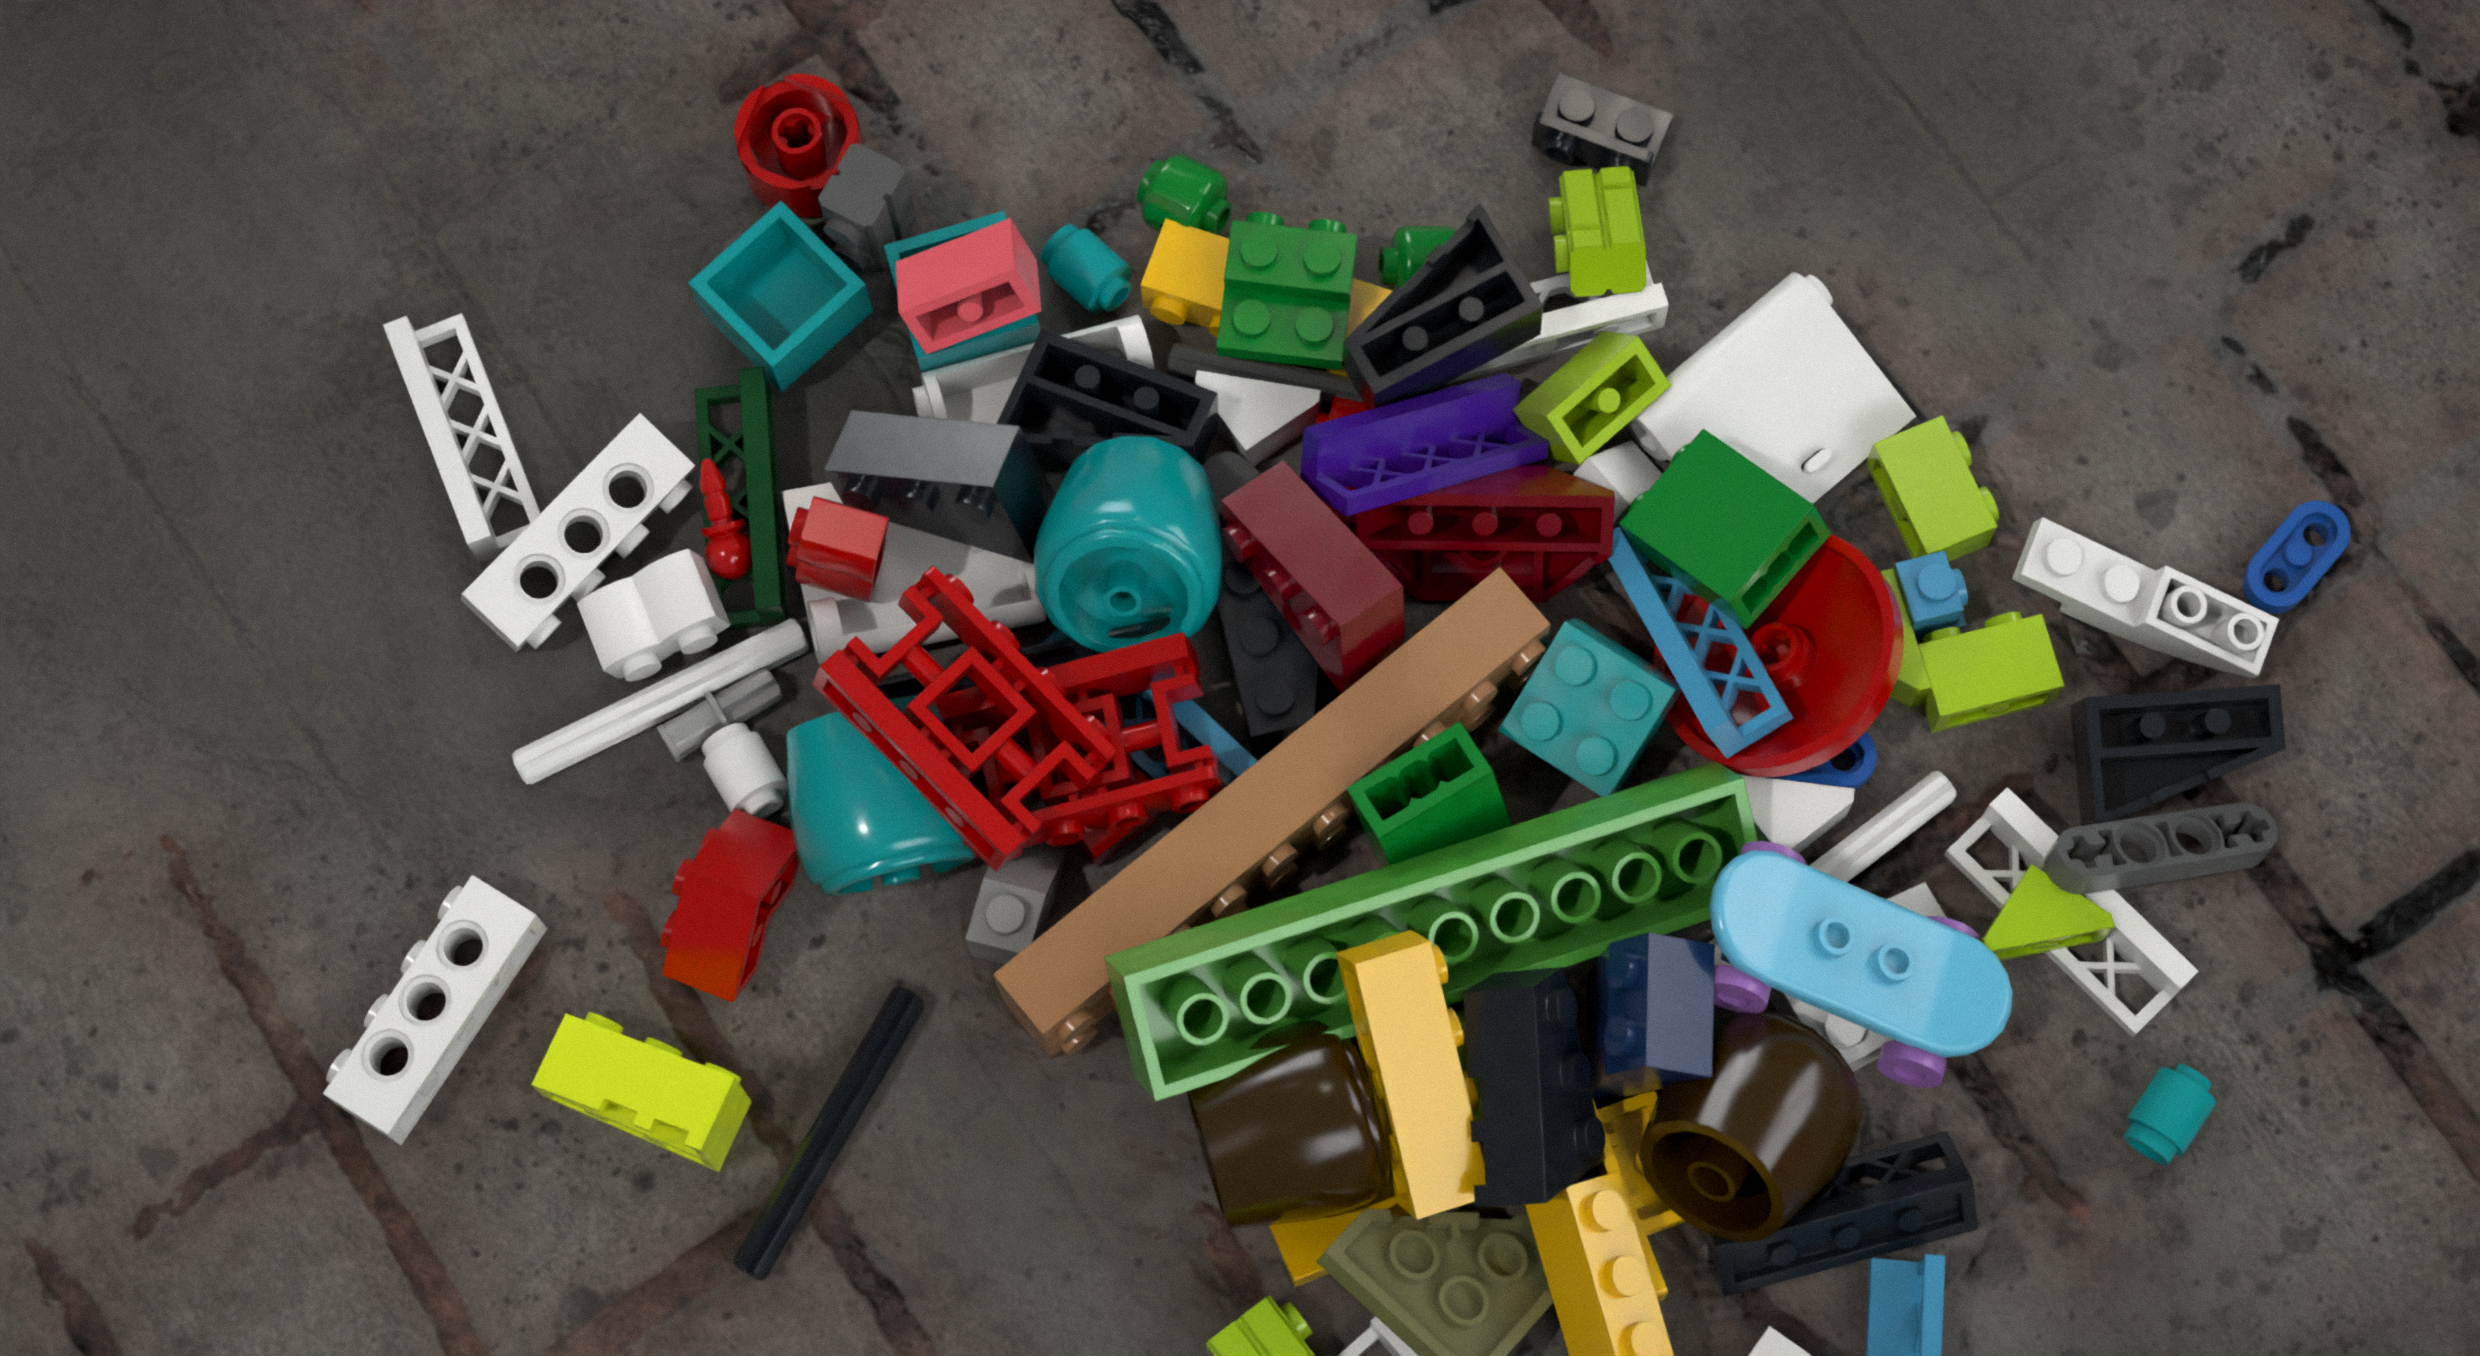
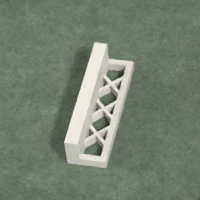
[1447,261,1669,384]
[383,313,541,564]
[1944,787,2199,1038]

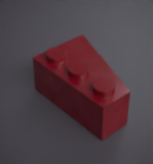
[1220,460,1405,694]

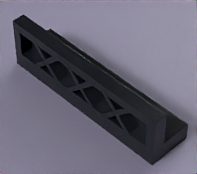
[1705,1131,1978,1297]

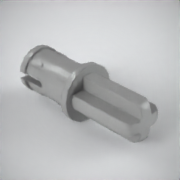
[656,668,783,762]

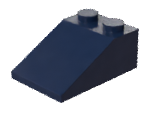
[1585,932,1715,1103]

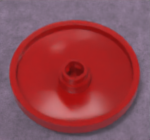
[1653,534,1904,777]

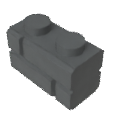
[818,143,917,273]

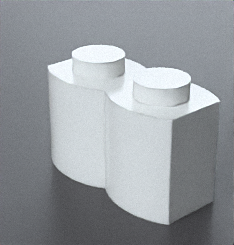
[577,549,731,682]

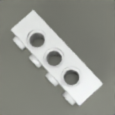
[461,413,695,653]
[323,875,547,1145]

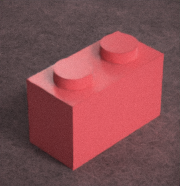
[896,218,1042,355]

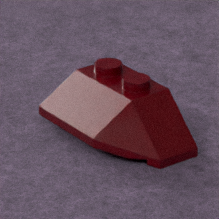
[1356,465,1615,602]

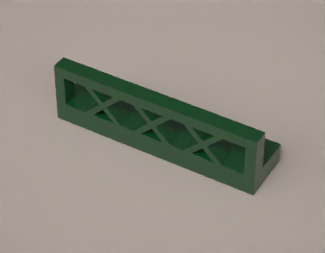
[694,366,788,631]

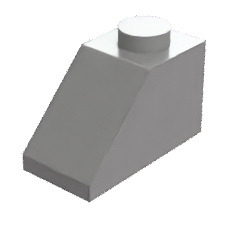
[965,842,1068,965]

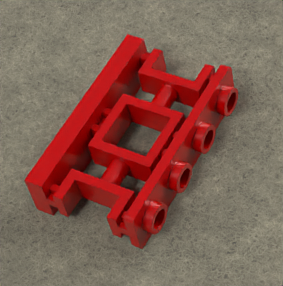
[812,565,1117,872]
[936,632,1225,860]

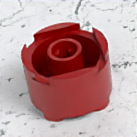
[734,73,864,218]

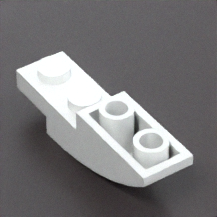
[2012,517,2279,678]

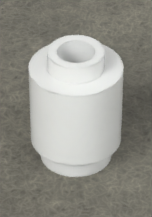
[701,723,788,819]

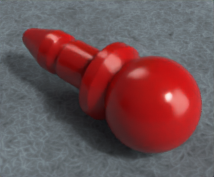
[700,458,752,580]

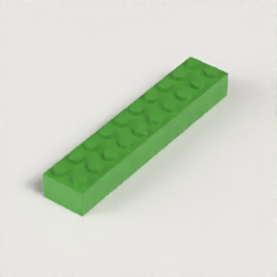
[1104,761,1758,1102]

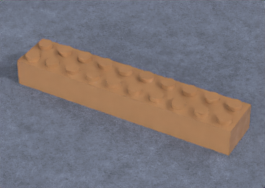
[993,567,1551,1060]

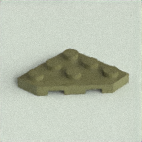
[1317,1209,1554,1356]

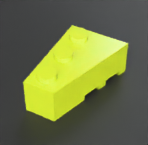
[531,1012,752,1172]

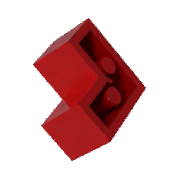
[660,809,799,1003]

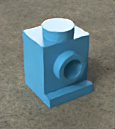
[1893,550,1968,641]

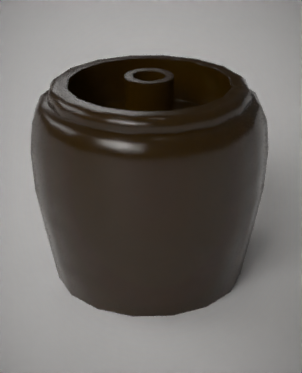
[1638,1010,1864,1243]
[1186,1020,1391,1229]

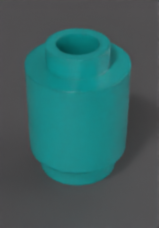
[1040,224,1132,314]
[2123,1064,2217,1166]

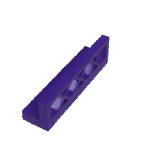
[1300,372,1549,516]

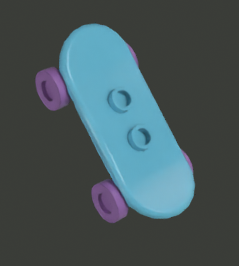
[1709,841,2013,1088]

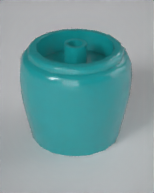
[1034,436,1223,653]
[785,696,977,896]

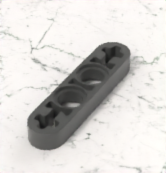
[2044,802,2279,894]

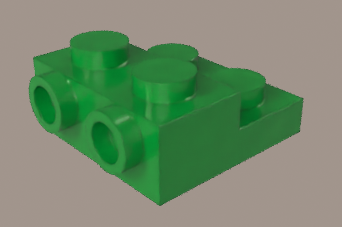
[1216,212,1358,370]

